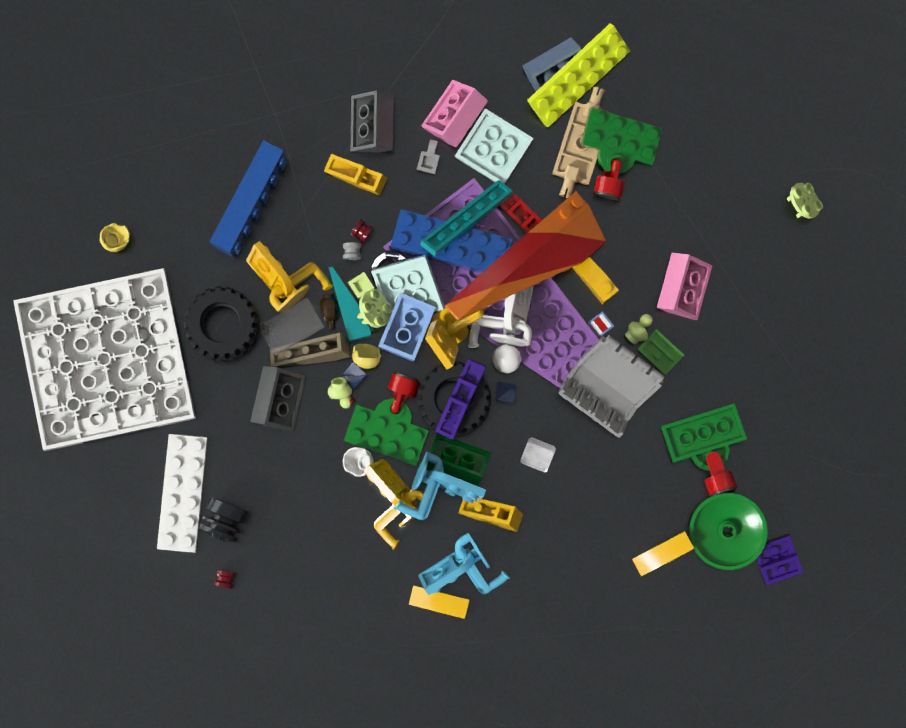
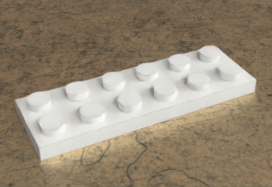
[157,434,208,553]

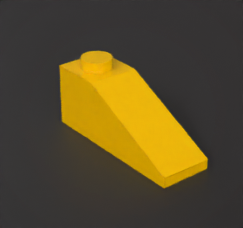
[572,257,619,305]
[458,499,523,532]

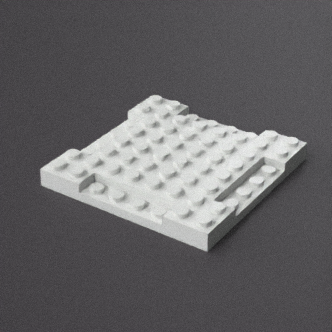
[13,268,196,451]

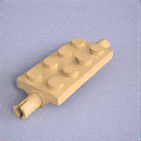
[552,87,610,198]

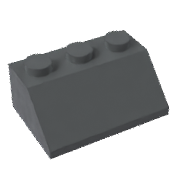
[350,90,394,153]
[250,366,306,432]

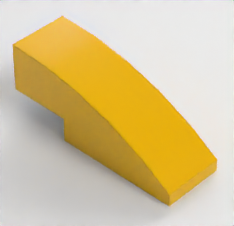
[324,154,387,196]
[632,531,694,576]
[409,586,469,619]

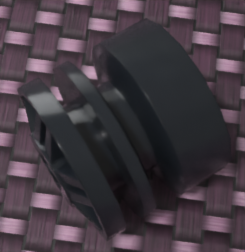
[199,497,249,543]

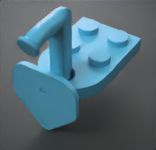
[394,452,486,520]
[418,533,511,596]

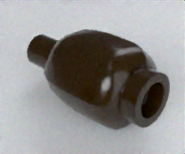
[320,294,339,329]

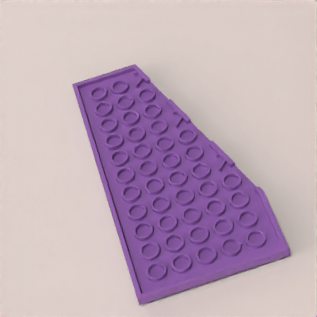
[383,178,599,388]

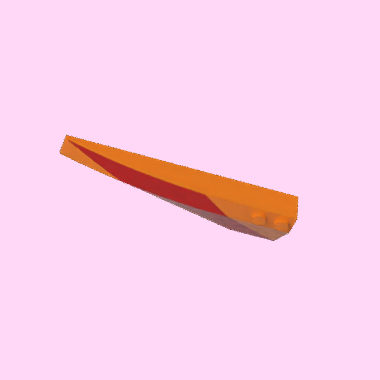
[445,191,606,321]

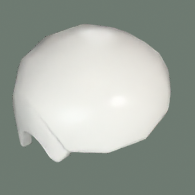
[492,344,522,373]
[342,447,374,477]

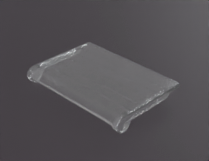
[259,298,325,356]

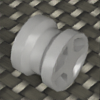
[343,242,362,260]

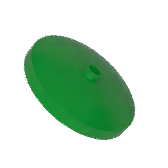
[689,492,768,570]

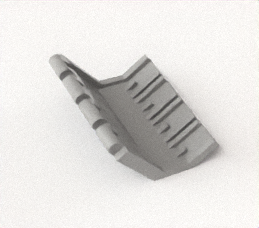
[558,335,665,438]

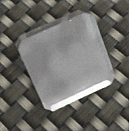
[520,437,556,472]

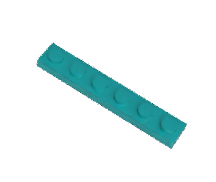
[421,180,513,257]

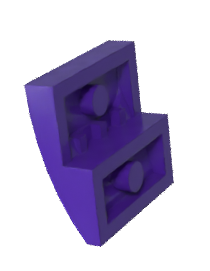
[757,534,803,585]

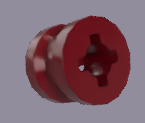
[351,219,374,243]
[214,570,236,589]

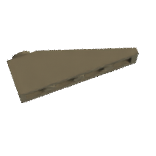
[270,333,351,368]

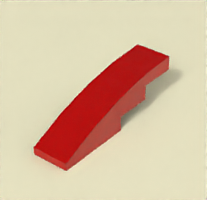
[499,185,542,234]

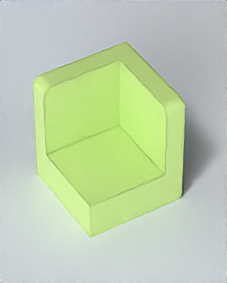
[348,272,375,301]

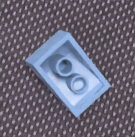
[378,293,436,362]

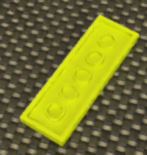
[527,23,630,127]

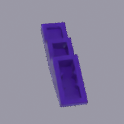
[435,358,486,440]

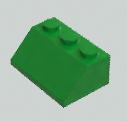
[426,433,491,487]

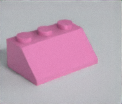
[421,80,488,147]
[657,253,712,320]

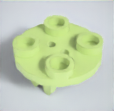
[787,183,823,219]
[357,289,393,328]

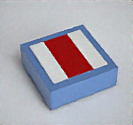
[587,311,614,338]

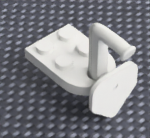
[468,286,534,348]

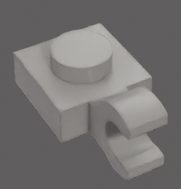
[417,139,440,175]

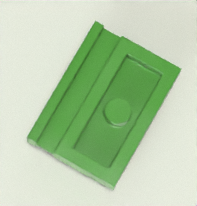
[637,329,684,376]

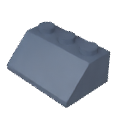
[523,38,581,91]

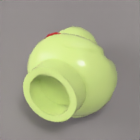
[625,314,653,345]
[328,377,355,408]

